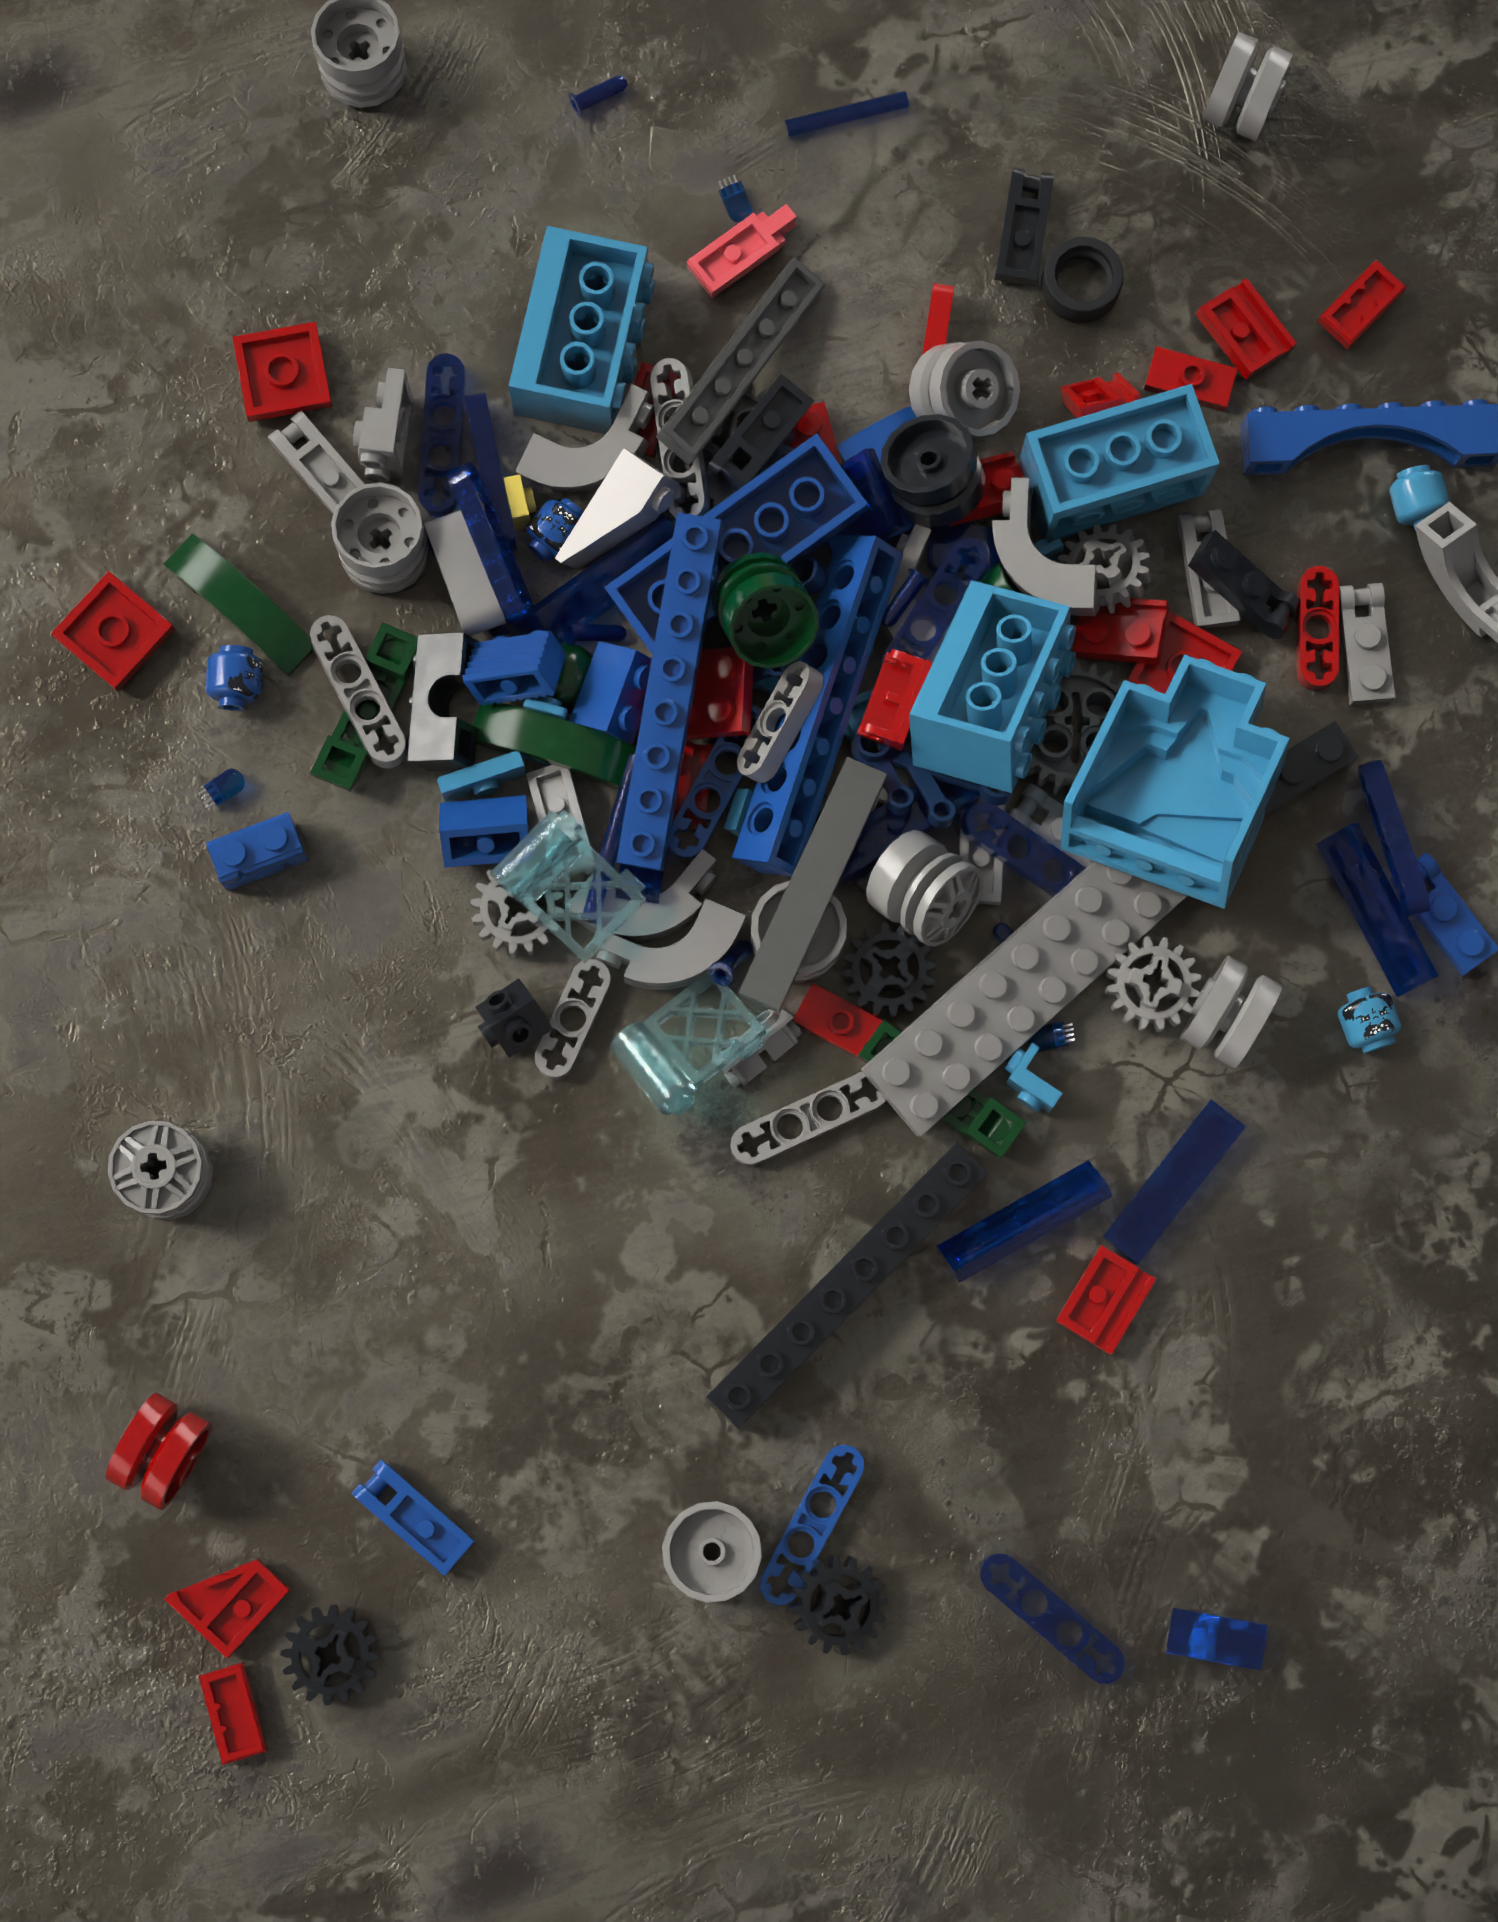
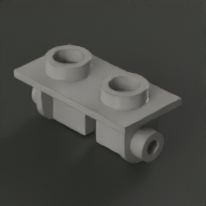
[711,1009,802,1088]

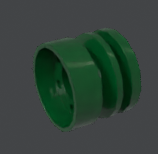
[711,552,819,669]

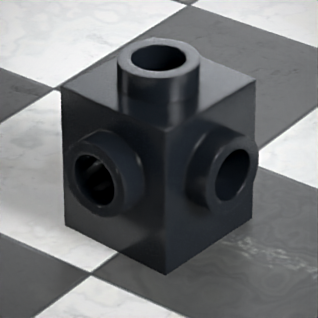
[475,978,553,1058]

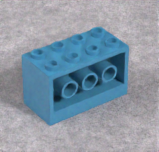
[508,226,655,434]
[1017,384,1220,543]
[909,580,1076,793]

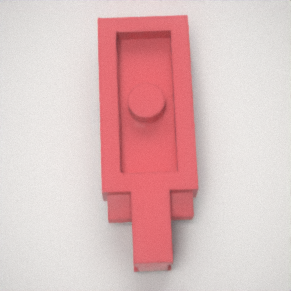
[687,204,797,299]

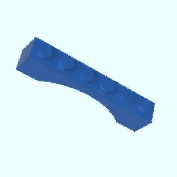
[1240,399,1498,475]

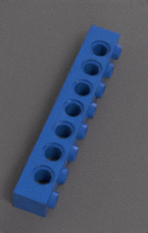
[616,512,724,872]
[732,535,903,877]

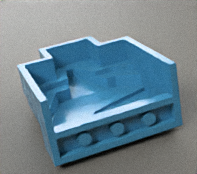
[1060,655,1290,909]

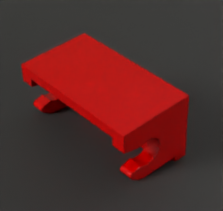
[857,649,933,751]

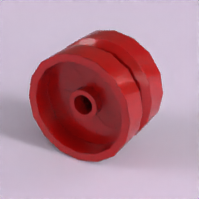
[105,1393,213,1510]

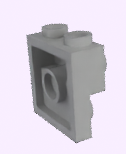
[353,368,413,482]

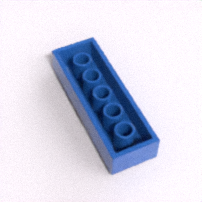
[604,433,868,655]

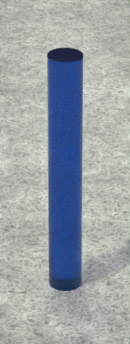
[784,91,909,137]

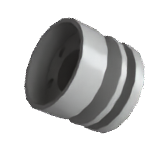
[311,0,407,108]
[331,482,429,594]
[866,830,983,947]
[108,1121,213,1220]

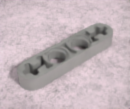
[650,358,710,518]
[310,615,407,769]
[730,1072,886,1166]

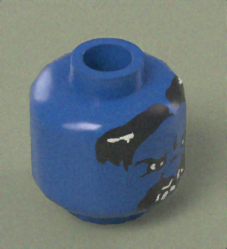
[526,498,583,563]
[205,645,263,711]

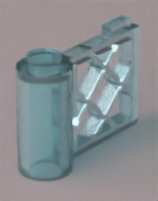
[490,810,646,963]
[610,968,767,1115]

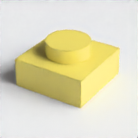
[504,474,537,531]

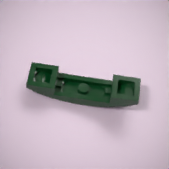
[163,534,314,677]
[310,622,418,792]
[473,702,636,792]
[858,1020,1027,1159]

